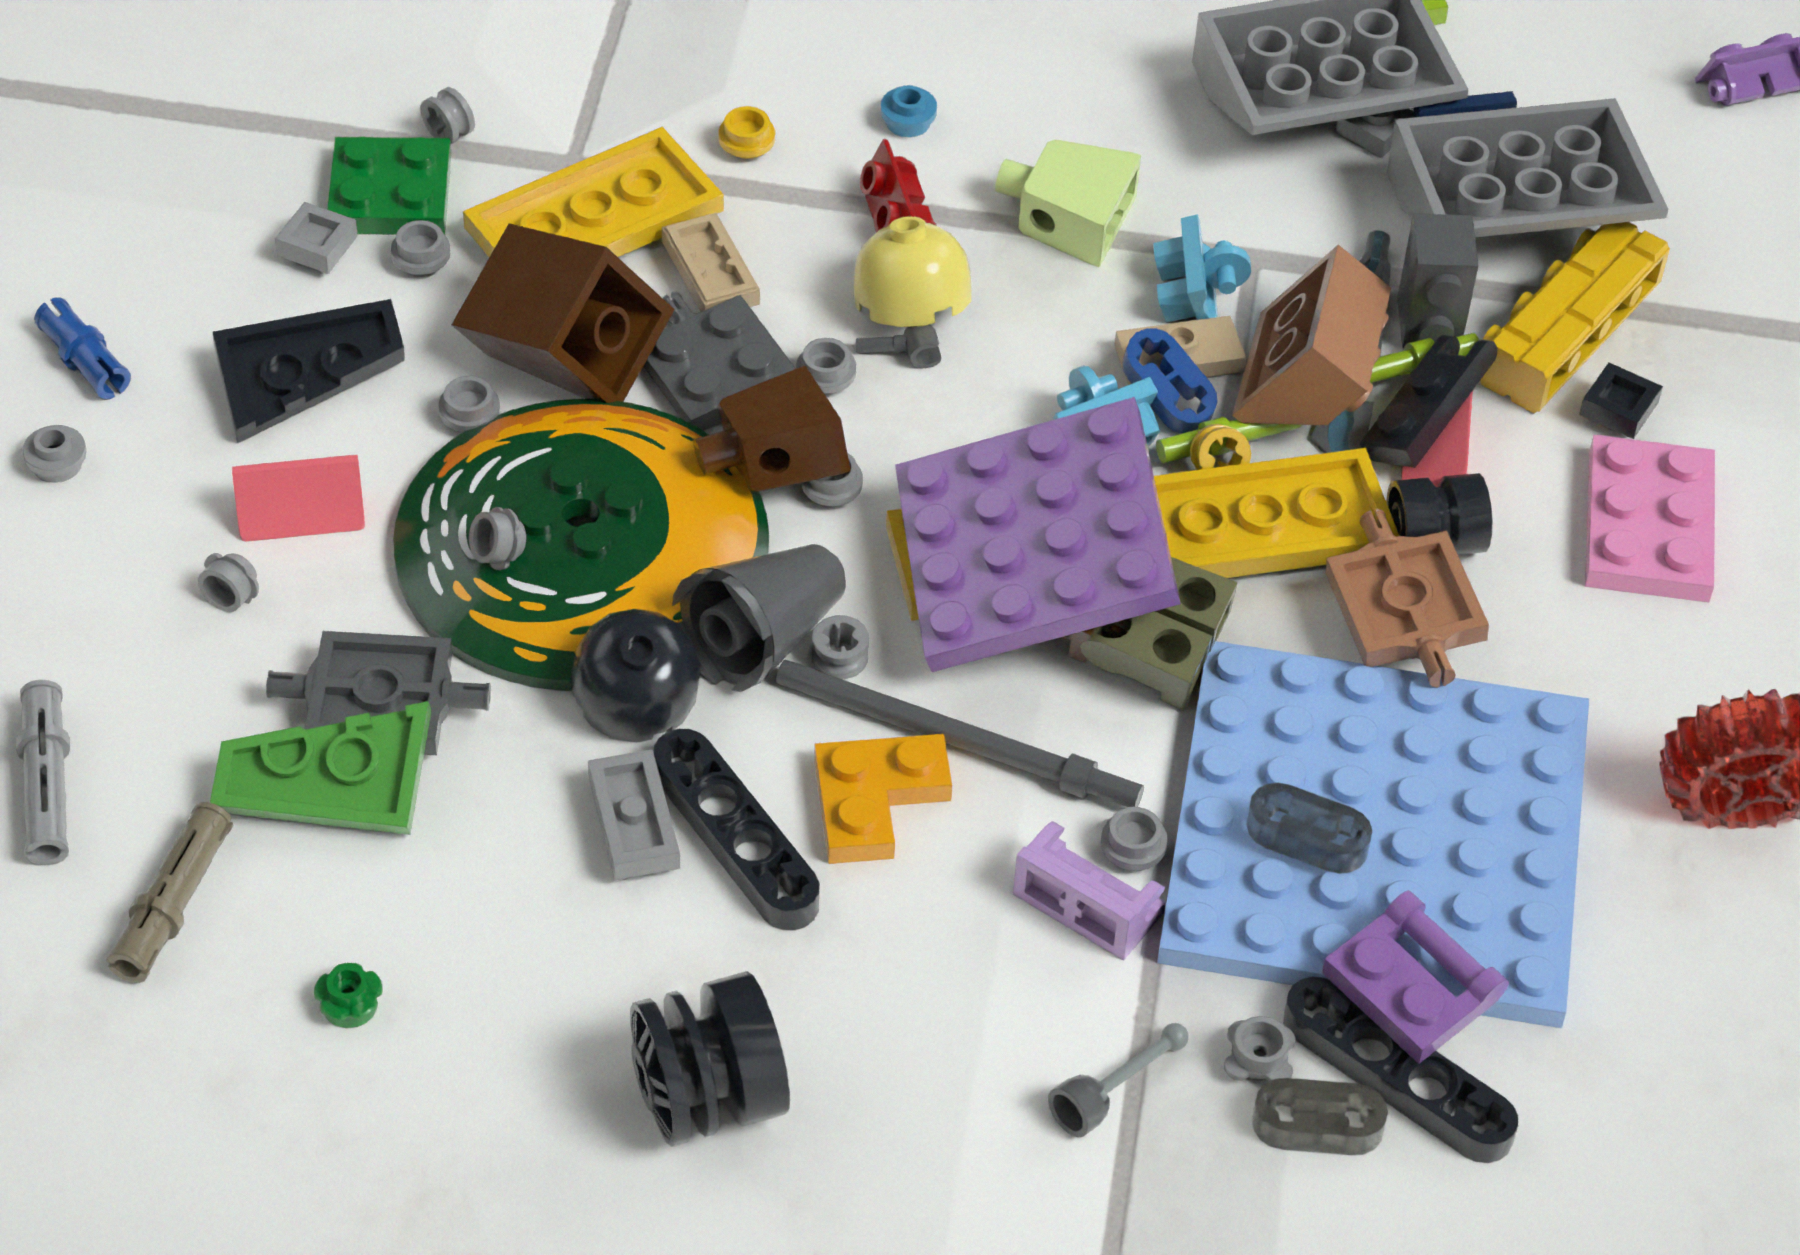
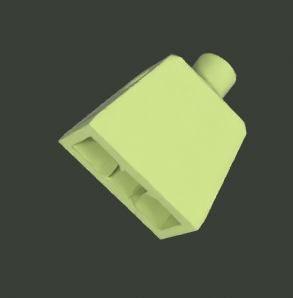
[995,139,1141,267]

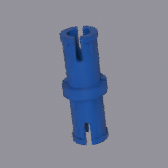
[34,297,131,399]

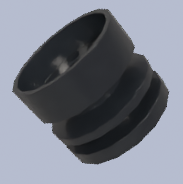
[630,971,790,1147]

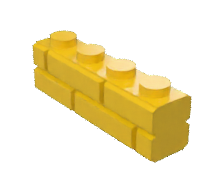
[1480,222,1670,414]

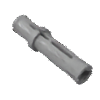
[16,680,70,865]

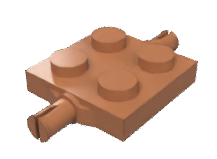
[1326,509,1489,688]

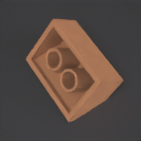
[1232,245,1391,425]

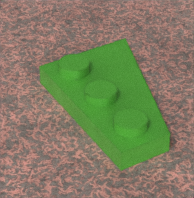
[210,701,432,835]

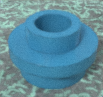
[881,85,937,137]

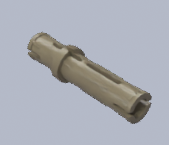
[106,802,233,983]

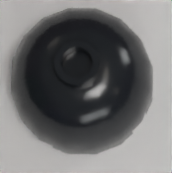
[570,608,701,743]

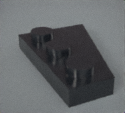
[212,299,405,444]

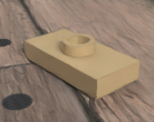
[662,213,760,312]
[1114,316,1246,385]

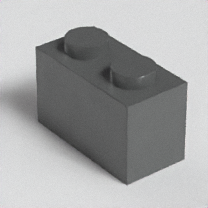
[1397,213,1479,348]

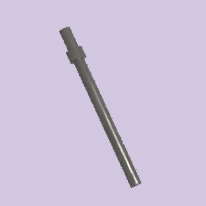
[776,659,1144,807]

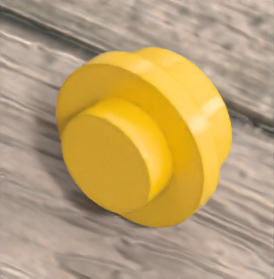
[718,106,775,159]

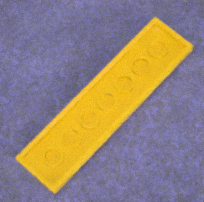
[886,448,1399,621]

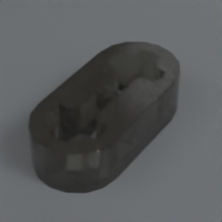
[1246,782,1373,874]
[1252,1078,1388,1155]

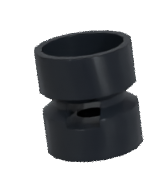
[1386,473,1493,555]

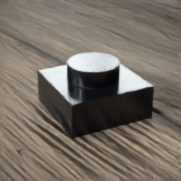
[1579,362,1663,439]

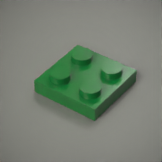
[327,136,451,235]

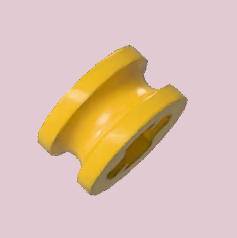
[1190,424,1251,470]

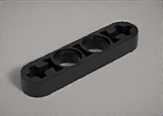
[654,729,820,930]
[1283,976,1518,1163]

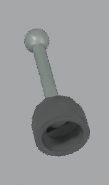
[1048,1023,1189,1137]

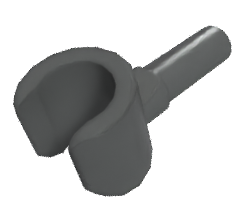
[856,324,942,369]

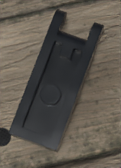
[1359,335,1497,468]

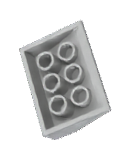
[1192,0,1469,135]
[1387,98,1668,237]

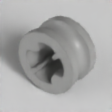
[420,87,475,144]
[812,615,869,679]

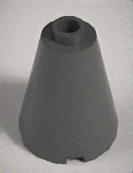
[672,544,846,692]

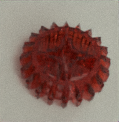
[1659,688,1800,829]

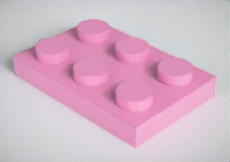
[1585,435,1715,602]

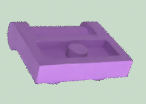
[1322,890,1509,1064]

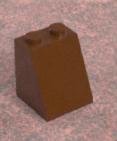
[451,223,675,403]

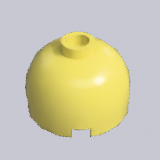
[854,217,972,327]

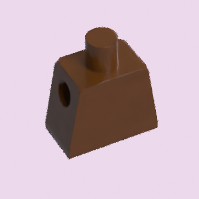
[693,366,851,492]

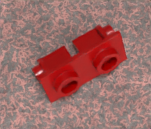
[860,139,937,232]

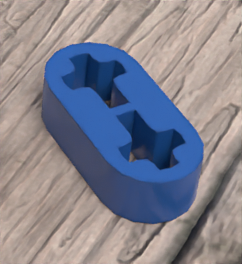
[1122,328,1217,434]

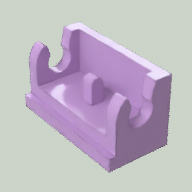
[1013,821,1166,961]

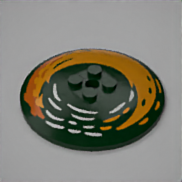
[393,399,769,691]

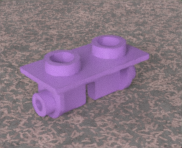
[1695,33,1800,106]

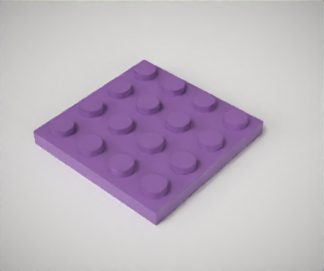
[895,397,1181,672]

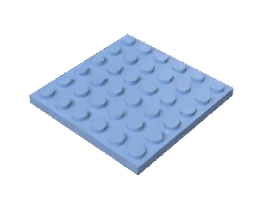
[1157,641,1589,1028]

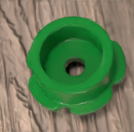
[314,963,383,1028]

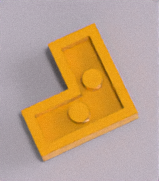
[814,734,952,864]

